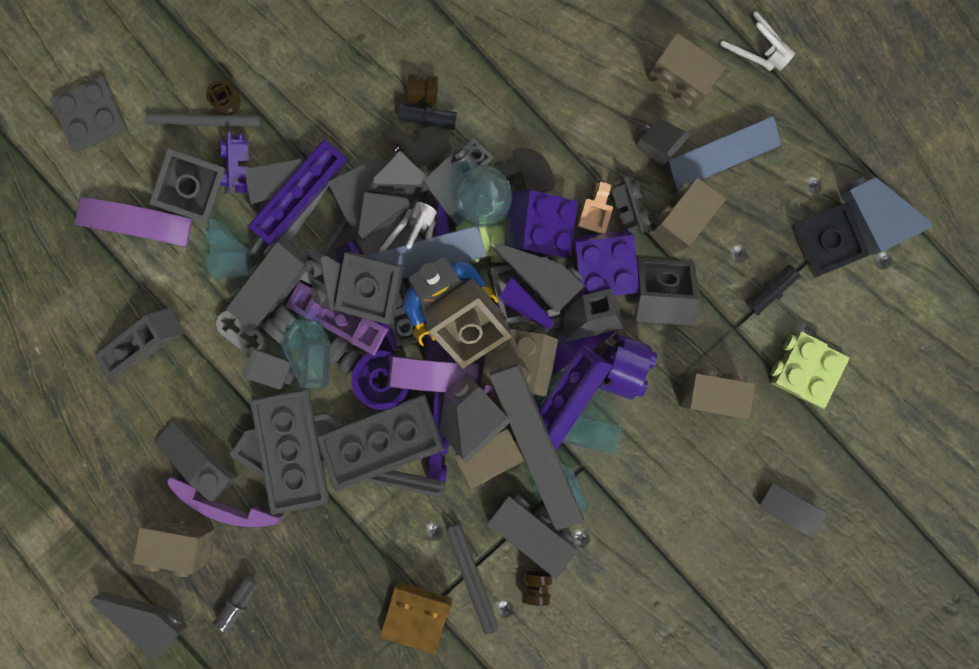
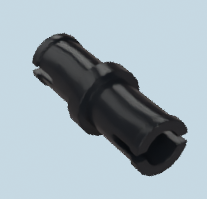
[398,103,457,130]
[745,264,801,316]

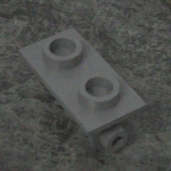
[611,176,652,237]

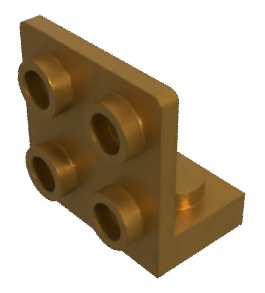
[380,581,452,654]

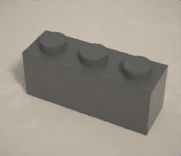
[226,240,307,331]
[487,493,578,579]

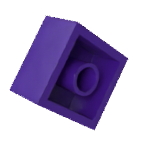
[504,190,578,259]
[572,230,639,297]

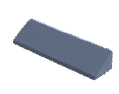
[665,116,781,190]
[368,226,487,279]

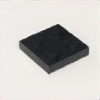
[792,202,870,278]

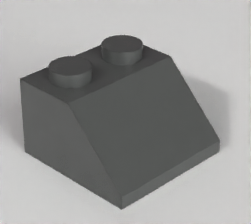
[149,148,226,223]
[634,258,700,326]

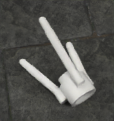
[720,11,795,71]
[379,202,437,252]

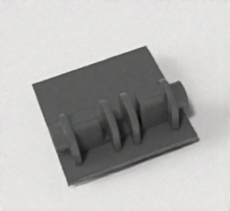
[423,144,497,226]

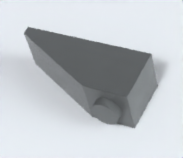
[494,243,584,313]
[95,308,185,379]
[154,421,239,502]
[90,592,186,661]

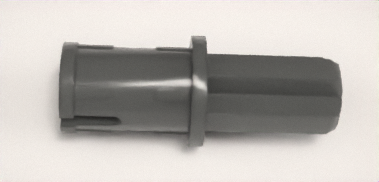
[213,576,258,633]

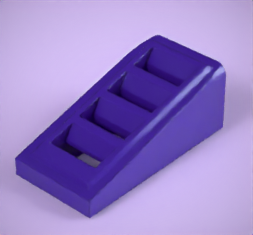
[499,277,554,330]

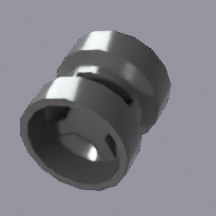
[261,304,302,345]
[323,336,363,376]

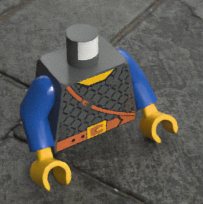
[403,257,498,346]

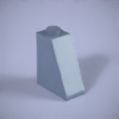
[841,177,933,255]

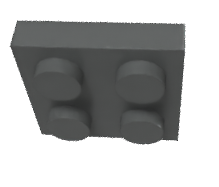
[50,76,128,153]
[334,252,404,325]

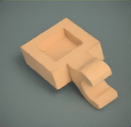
[576,181,613,234]

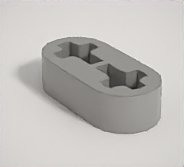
[216,311,267,354]

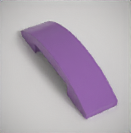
[74,197,193,247]
[286,282,388,356]
[388,356,496,393]
[167,475,284,527]

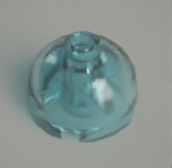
[453,165,512,227]

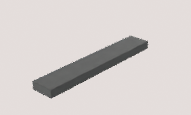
[489,362,584,530]

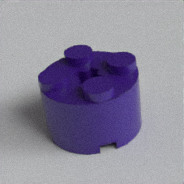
[598,334,657,400]
[351,351,411,409]

